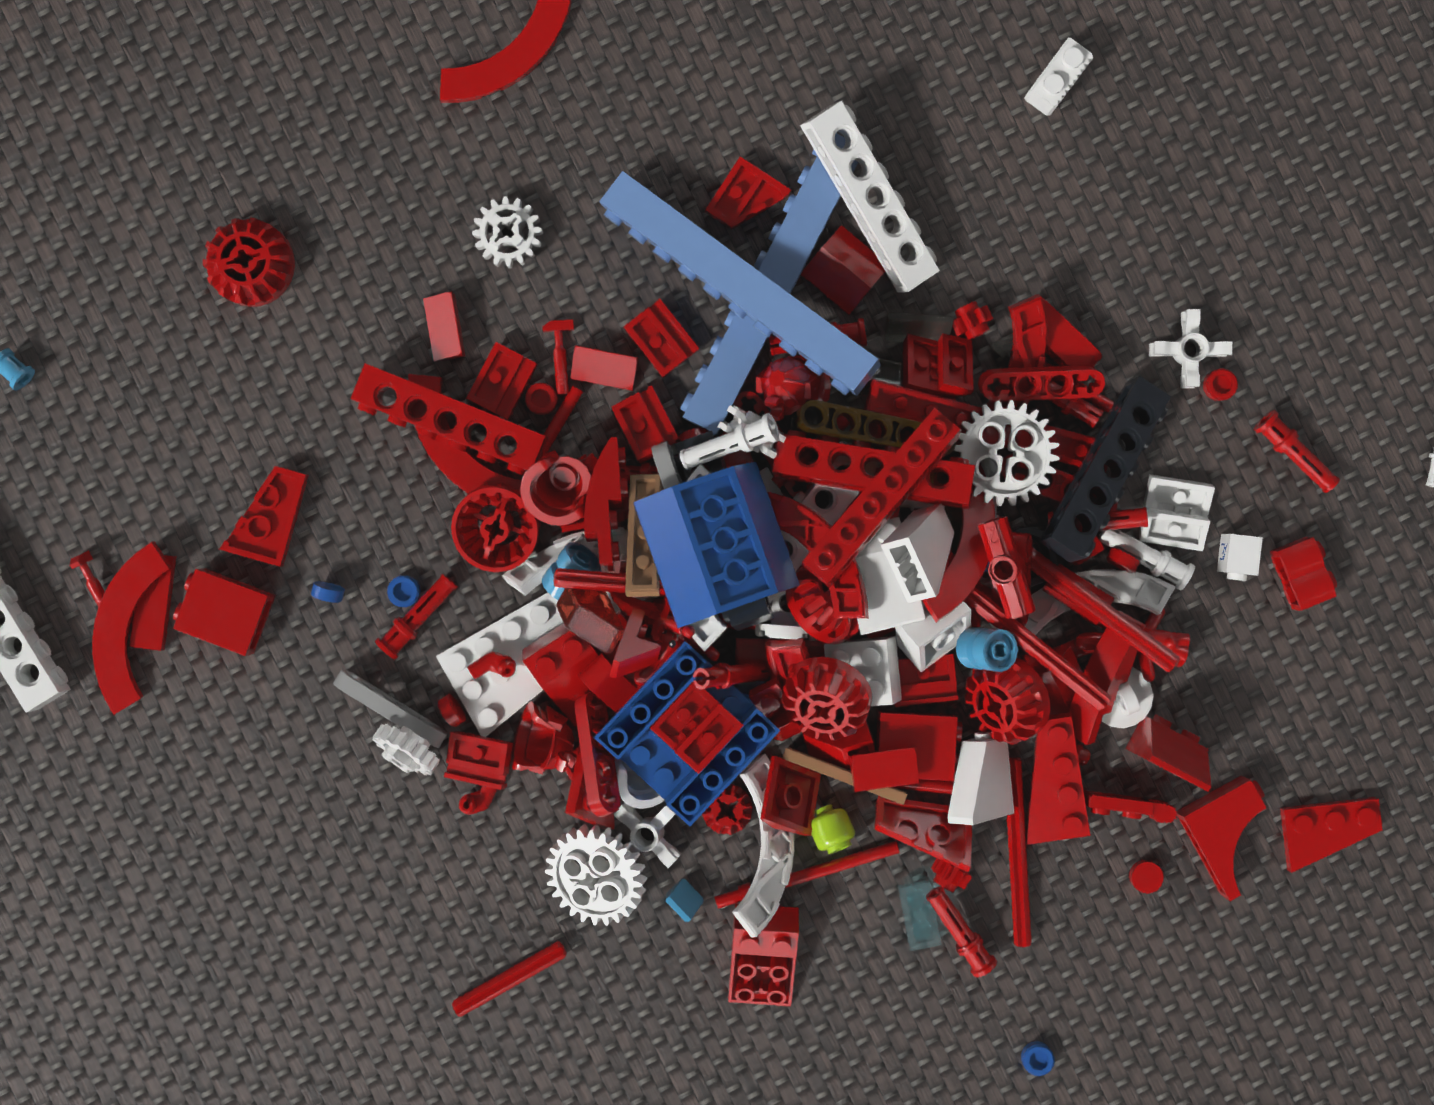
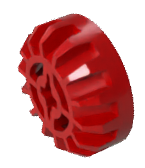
[203,217,295,307]
[451,483,541,572]
[786,565,860,644]
[781,657,872,740]
[965,658,1050,745]

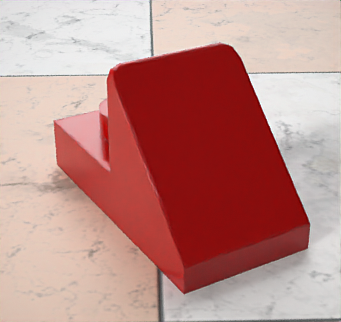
[610,607,661,679]
[749,677,809,741]

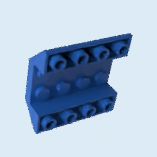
[633,462,800,628]
[594,641,780,826]

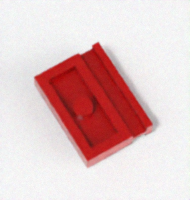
[623,298,699,378]
[466,342,538,420]
[611,385,681,464]
[894,653,958,707]
[444,731,513,790]

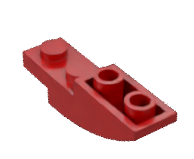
[584,437,629,572]

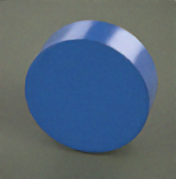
[387,575,421,607]
[311,581,345,603]
[1021,1041,1055,1076]

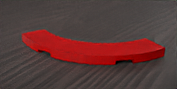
[440,0,572,103]
[956,294,1048,457]
[408,374,522,511]
[921,463,995,623]
[767,492,869,619]
[92,541,172,715]

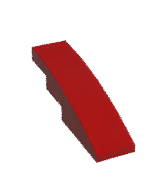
[1068,611,1145,745]

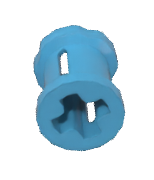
[0,348,35,391]

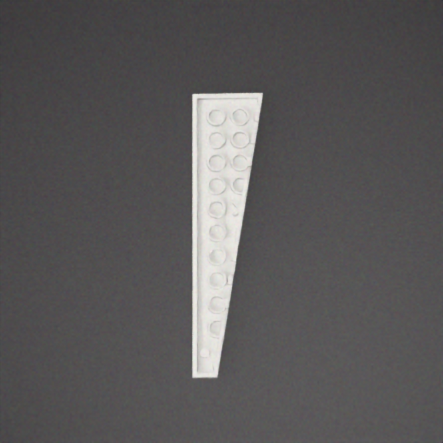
[436,467,783,737]

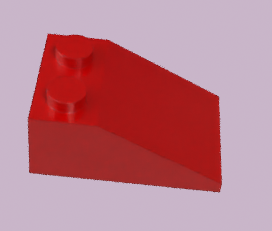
[522,615,608,727]
[1125,714,1211,792]

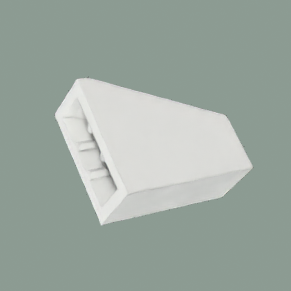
[881,503,954,603]
[948,731,1014,825]

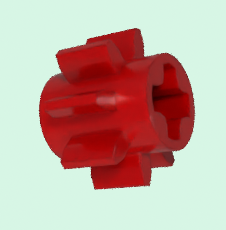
[951,301,994,341]
[931,858,972,893]

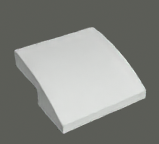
[1139,474,1215,551]

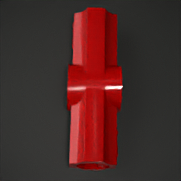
[978,516,1036,619]

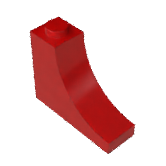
[1176,775,1266,901]

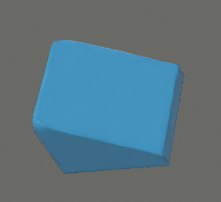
[666,878,704,922]

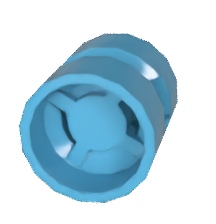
[542,542,601,604]
[956,627,1018,672]

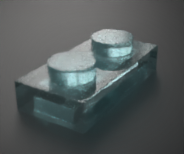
[897,880,942,951]

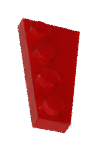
[1026,712,1091,845]

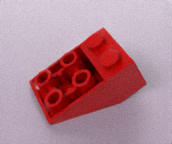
[728,903,799,1007]

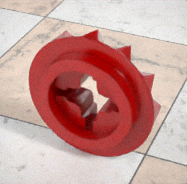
[702,784,752,835]

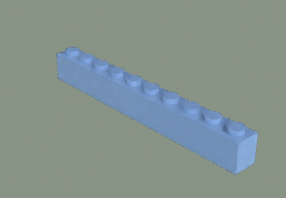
[680,133,858,436]
[599,171,881,396]

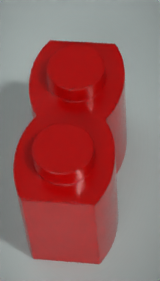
[1270,537,1337,611]

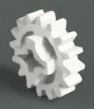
[472,196,543,268]
[372,724,440,776]

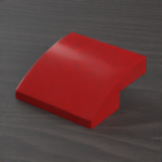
[903,333,974,396]
[649,680,744,774]

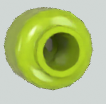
[811,804,855,855]

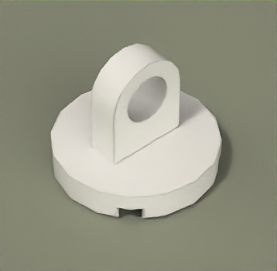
[755,590,817,641]
[1102,667,1153,728]

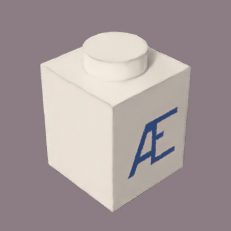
[1217,534,1263,581]

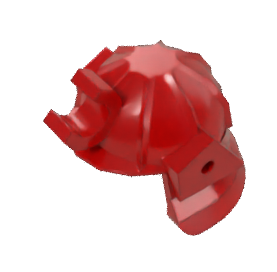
[756,355,831,421]
[520,450,597,526]
[511,701,577,775]

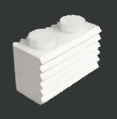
[1024,37,1093,116]

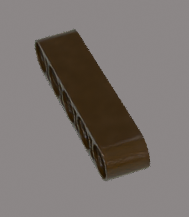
[795,400,956,457]

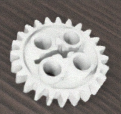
[954,400,1059,506]
[545,824,647,926]

